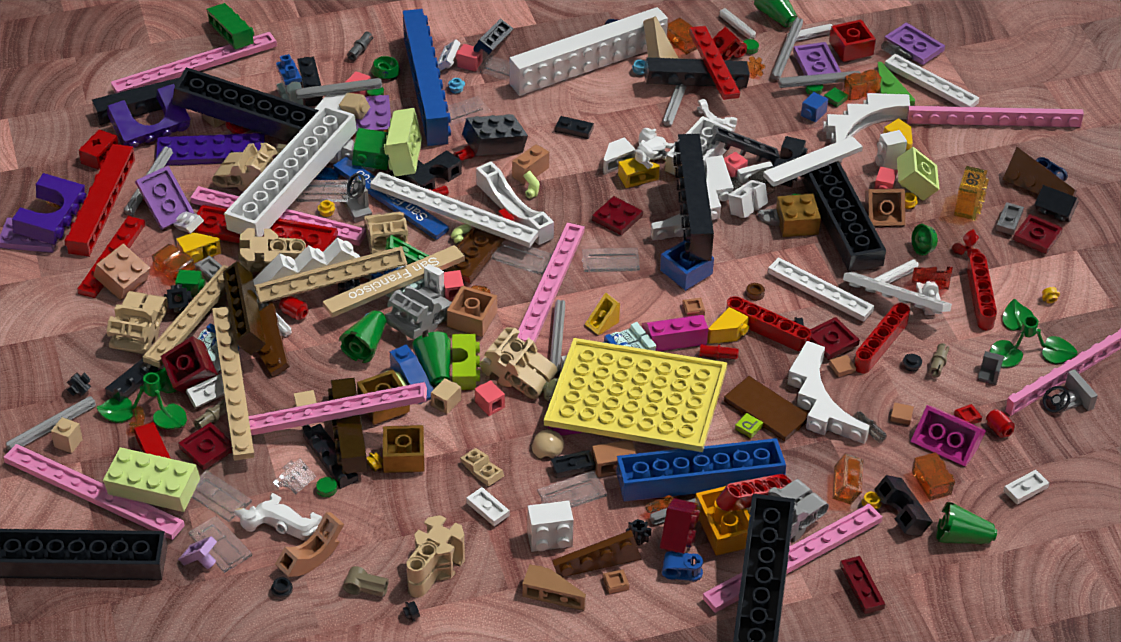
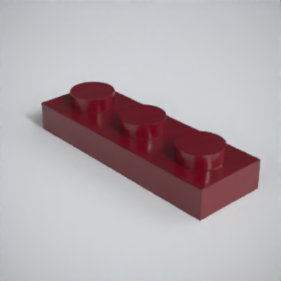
[840,556,885,614]

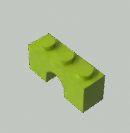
[452,334,480,390]

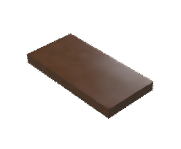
[442,227,506,283]
[724,376,808,441]

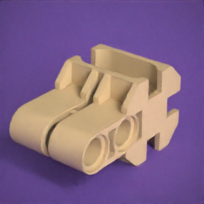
[212,143,278,192]
[364,212,409,254]
[238,228,306,277]
[107,291,168,354]
[479,327,558,399]
[407,515,465,598]

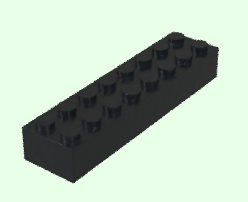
[172,67,319,142]
[673,134,714,261]
[800,161,886,272]
[733,494,795,642]
[0,529,168,580]

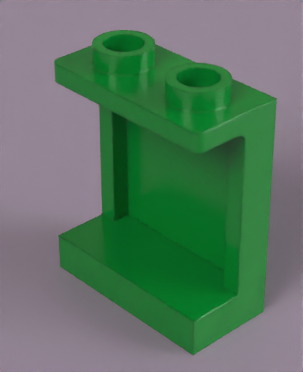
[352,128,389,170]

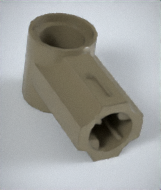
[343,566,389,597]

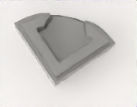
[758,209,780,226]

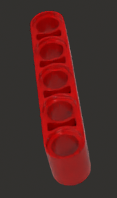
[967,252,997,331]
[726,296,811,352]
[854,303,910,374]
[133,422,171,459]
[716,474,792,512]

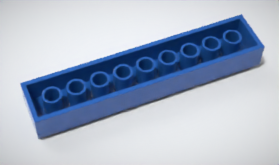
[402,9,451,146]

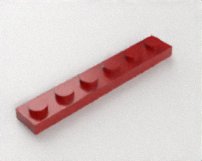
[689,26,740,100]
[77,216,145,298]

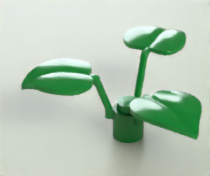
[990,299,1078,368]
[97,367,187,429]

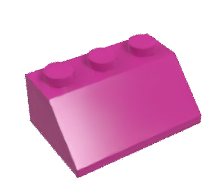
[642,315,708,351]
[910,405,986,467]

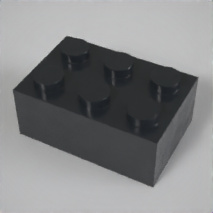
[462,114,528,156]

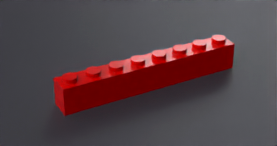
[64,144,135,257]

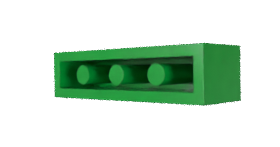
[206,3,255,49]

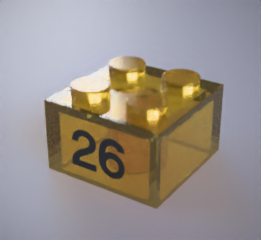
[954,166,989,220]

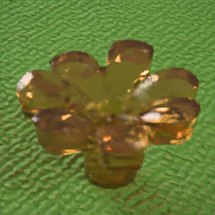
[747,56,766,79]

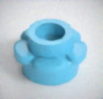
[632,60,646,75]
[448,78,465,93]

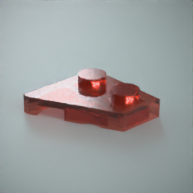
[912,267,953,290]

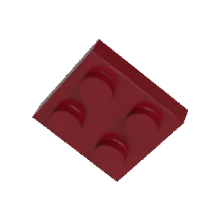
[592,196,643,236]
[1013,214,1063,254]
[810,317,860,360]
[178,422,233,471]

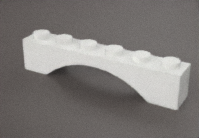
[476,161,554,245]

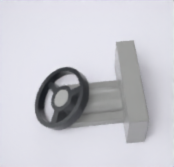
[342,173,372,223]
[1043,369,1098,413]

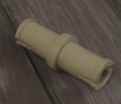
[929,343,950,377]
[193,399,227,430]

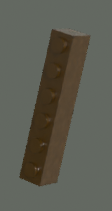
[223,261,266,355]
[328,377,368,474]

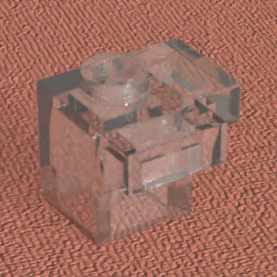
[272,458,316,495]

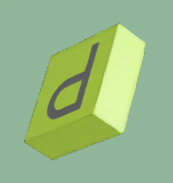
[735,413,763,438]

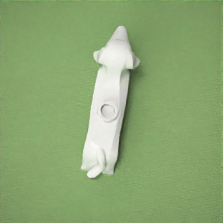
[635,128,674,169]
[234,493,322,541]

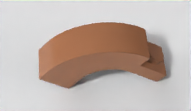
[275,512,345,577]

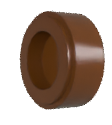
[746,283,765,301]

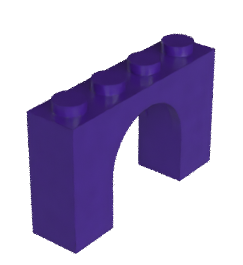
[107,84,191,148]
[12,173,87,245]

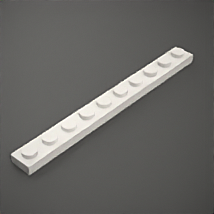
[370,172,539,248]

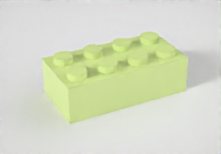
[384,108,422,177]
[103,447,200,512]

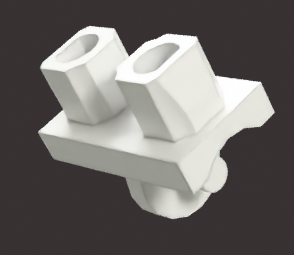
[916,281,941,315]

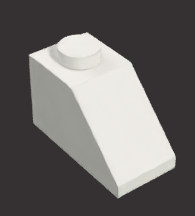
[603,137,636,175]

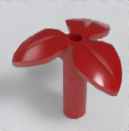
[952,229,981,257]

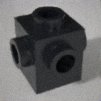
[164,284,192,312]

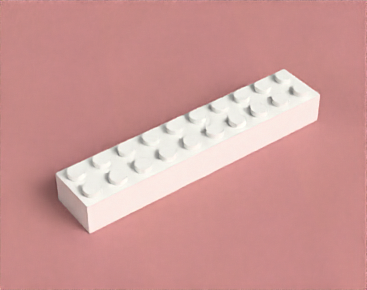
[510,7,668,96]
[224,105,357,237]

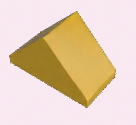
[585,293,620,335]

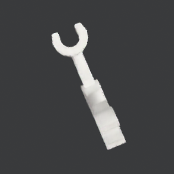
[697,99,737,132]

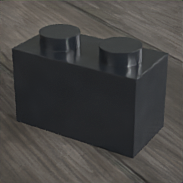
[1034,185,1079,222]

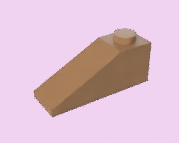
[522,564,586,611]

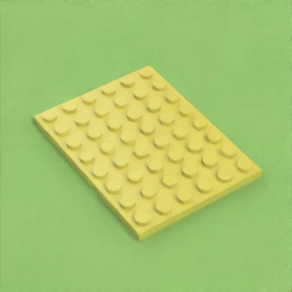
[544,338,727,452]

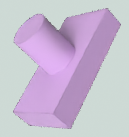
[178,536,217,569]

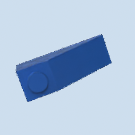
[389,344,434,405]

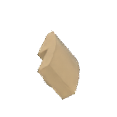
[460,448,504,487]

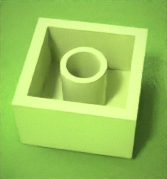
[897,147,939,201]

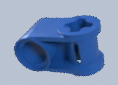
[662,551,703,581]

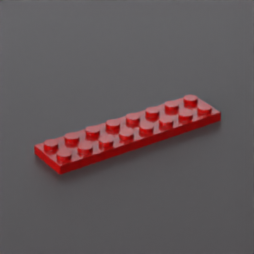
[188,205,338,252]

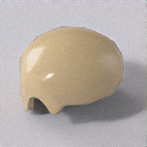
[531,430,564,459]

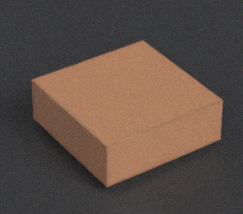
[682,298,705,317]
[829,355,856,377]
[890,402,914,425]
[603,569,630,594]

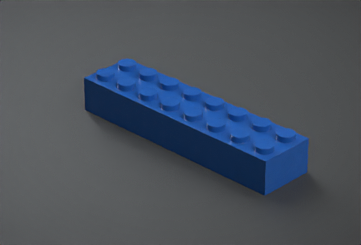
[617,438,786,502]

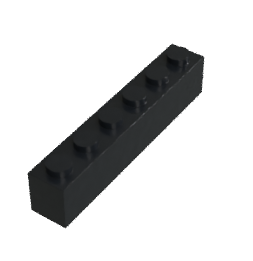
[644,57,750,88]
[92,77,180,125]

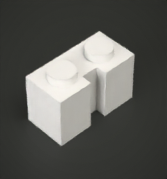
[875,130,907,170]
[728,180,768,218]

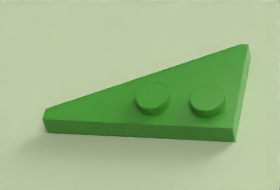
[877,62,915,106]

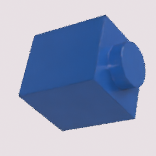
[801,92,828,123]

